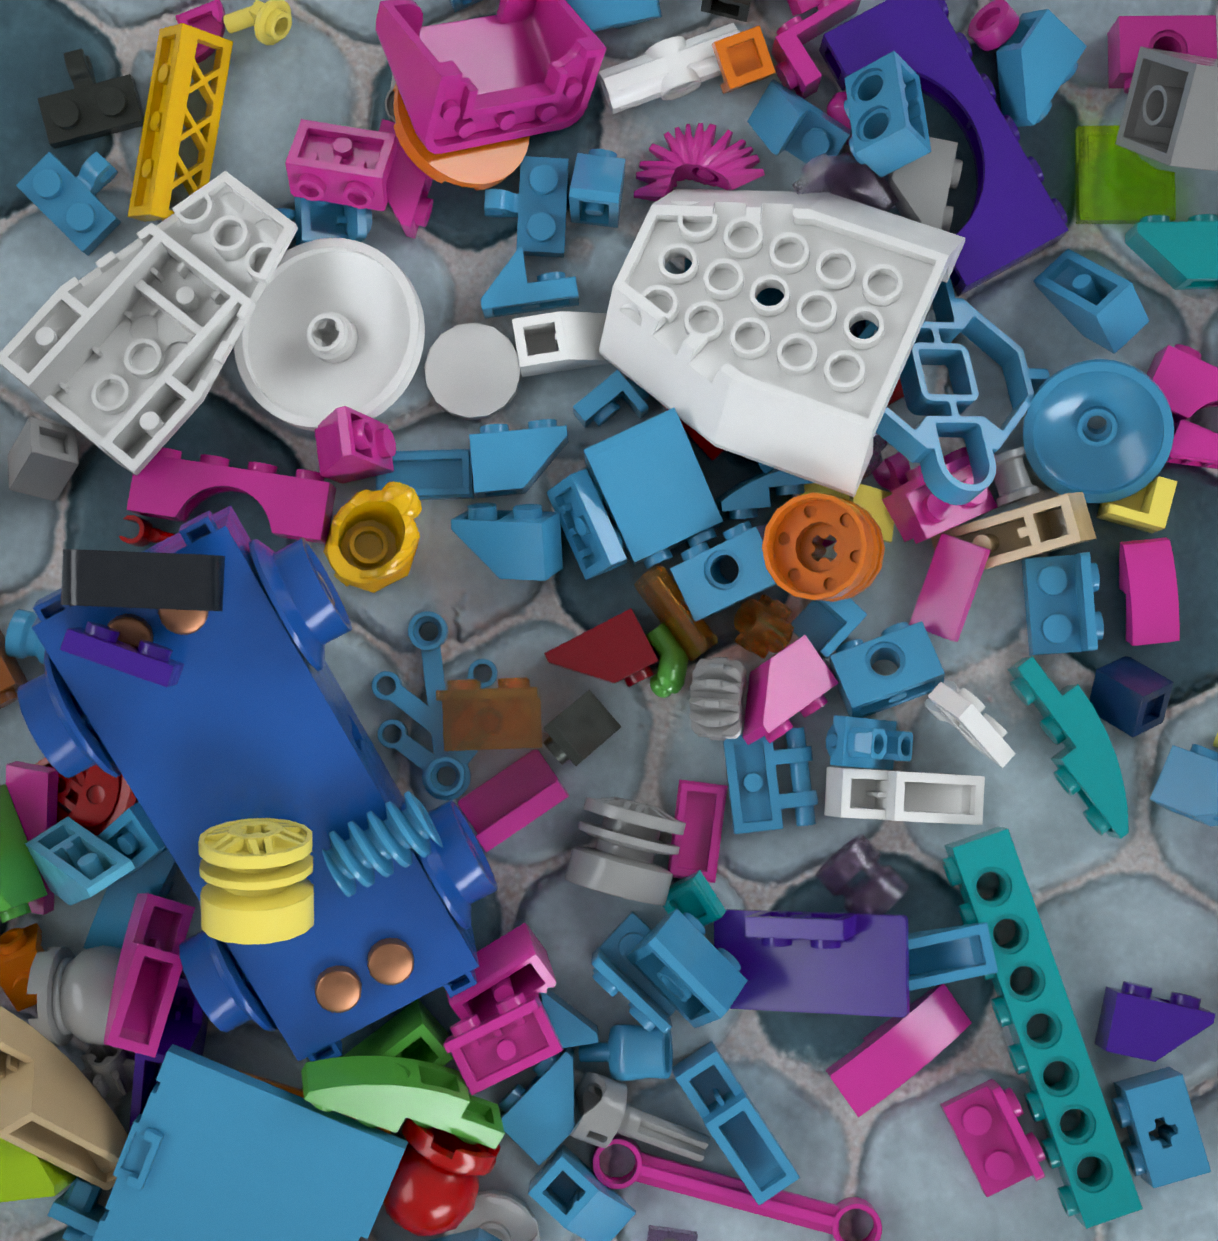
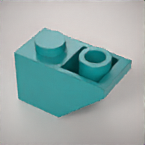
[1125,214,1218,290]

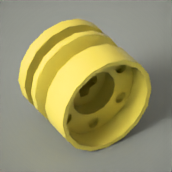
[198,818,314,945]

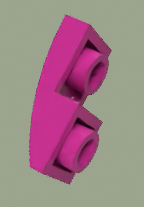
[1119,537,1180,646]

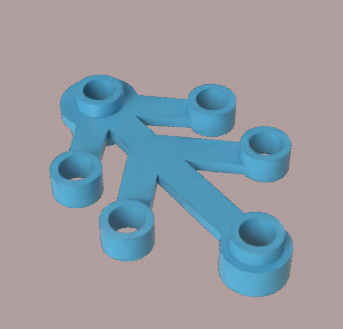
[372,611,504,801]

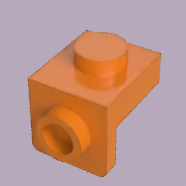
[0,923,44,1012]

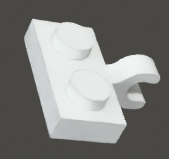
[924,680,1016,768]

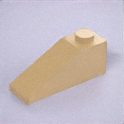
[931,492,1097,570]

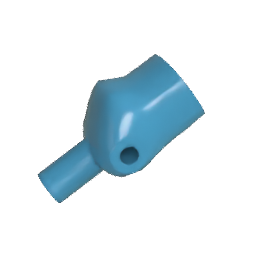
[578,1024,673,1081]

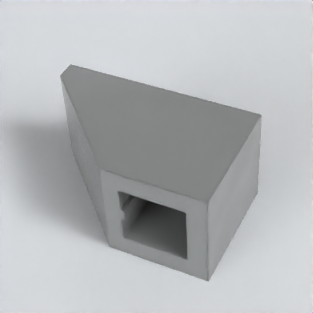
[885,137,963,232]

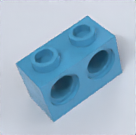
[844,51,931,178]

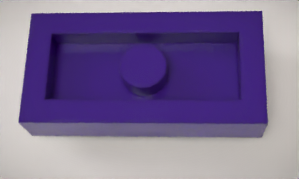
[60,621,184,688]

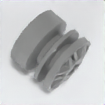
[565,796,686,906]

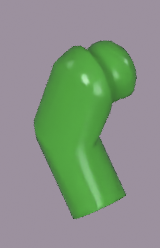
[646,623,688,698]

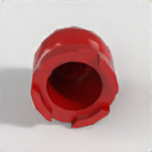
[383,1118,501,1236]

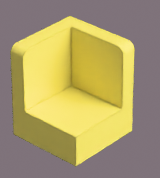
[1096,476,1178,533]

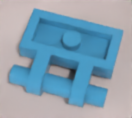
[723,727,819,834]

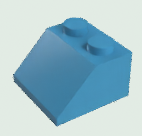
[626,909,748,1028]

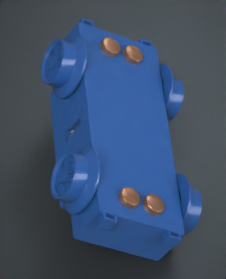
[17,505,498,1062]

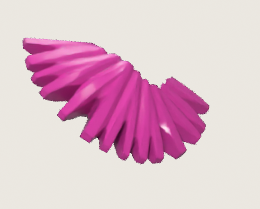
[634,123,765,201]

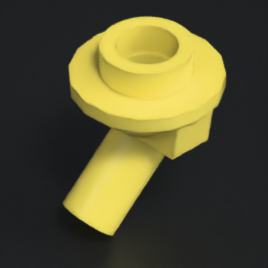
[223,0,292,46]

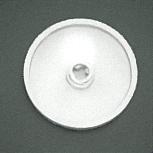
[234,238,425,432]

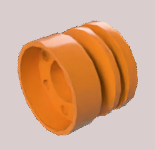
[762,492,885,602]

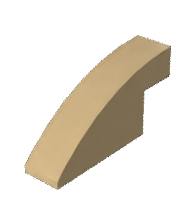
[0,1006,128,1191]

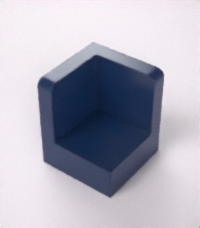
[1089,656,1174,737]

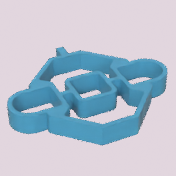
[857,278,1050,505]

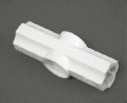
[599,23,740,114]

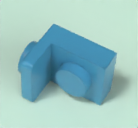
[573,370,650,428]

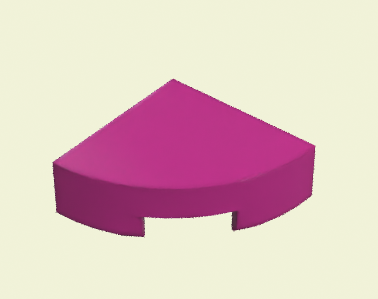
[175,0,225,64]

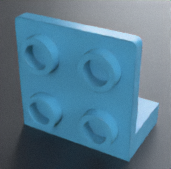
[591,911,676,1034]

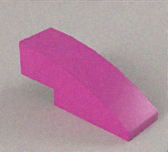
[104,893,195,1058]
[826,984,972,1118]

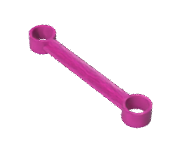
[593,1133,882,1241]

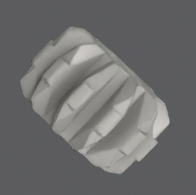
[689,657,748,741]

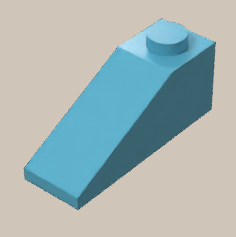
[25,817,135,905]

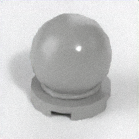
[27,945,122,1046]

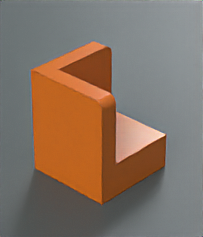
[712,25,776,94]

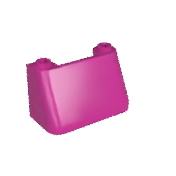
[375,0,607,154]

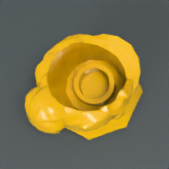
[323,481,422,593]

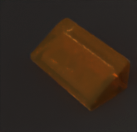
[634,565,718,661]

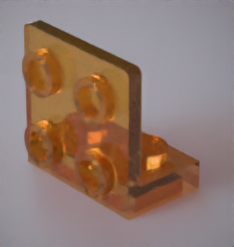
[436,678,543,751]

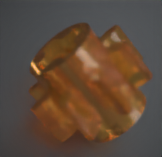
[734,594,794,659]

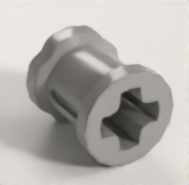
[994,447,1039,507]

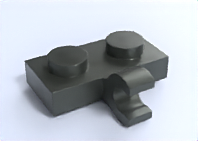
[37,48,144,149]

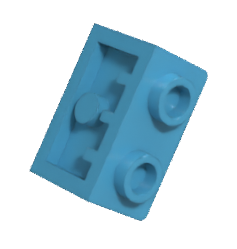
[546,468,627,580]
[1021,552,1104,656]

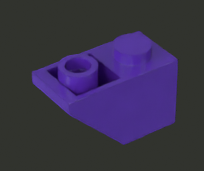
[1094,981,1215,1062]

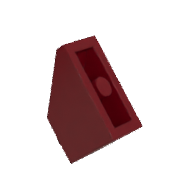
[544,608,659,688]

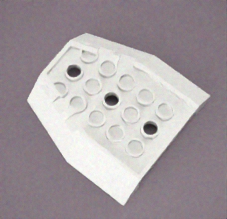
[599,189,965,497]

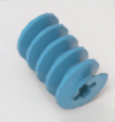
[322,791,443,897]

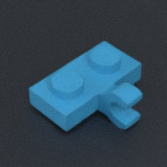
[16,151,121,256]
[484,156,569,258]

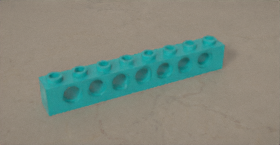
[942,826,1143,1229]

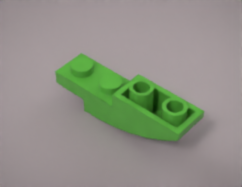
[301,1055,505,1149]

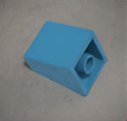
[584,407,723,569]

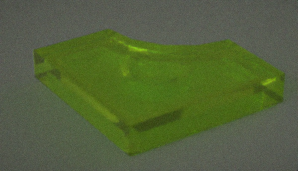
[1075,125,1176,224]

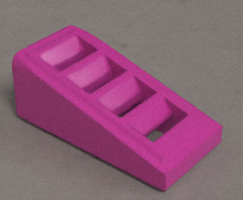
[1166,419,1218,469]

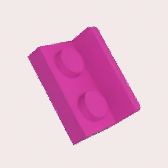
[285,119,398,211]
[891,446,998,544]
[940,1079,1046,1197]

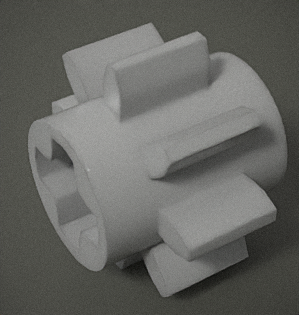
[81,1044,135,1099]

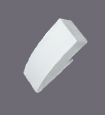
[824,767,985,825]

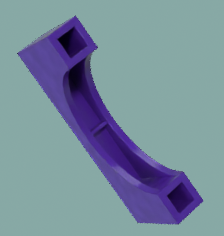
[819,0,1068,297]

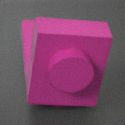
[771,0,861,99]

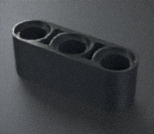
[61,549,225,611]

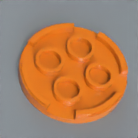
[393,83,530,191]

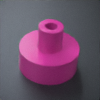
[968,0,1019,51]

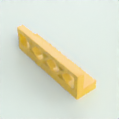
[127,23,233,222]

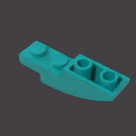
[1007,656,1129,839]

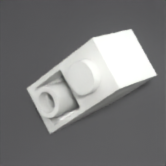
[512,311,610,377]

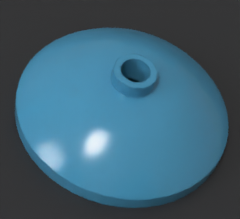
[1023,359,1174,503]

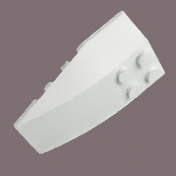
[0,171,298,476]

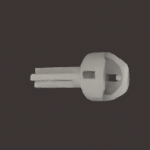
[569,1072,710,1162]

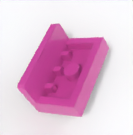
[443,992,563,1095]

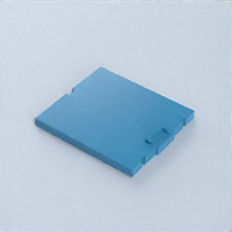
[92,1044,408,1241]

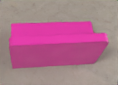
[458,749,569,853]

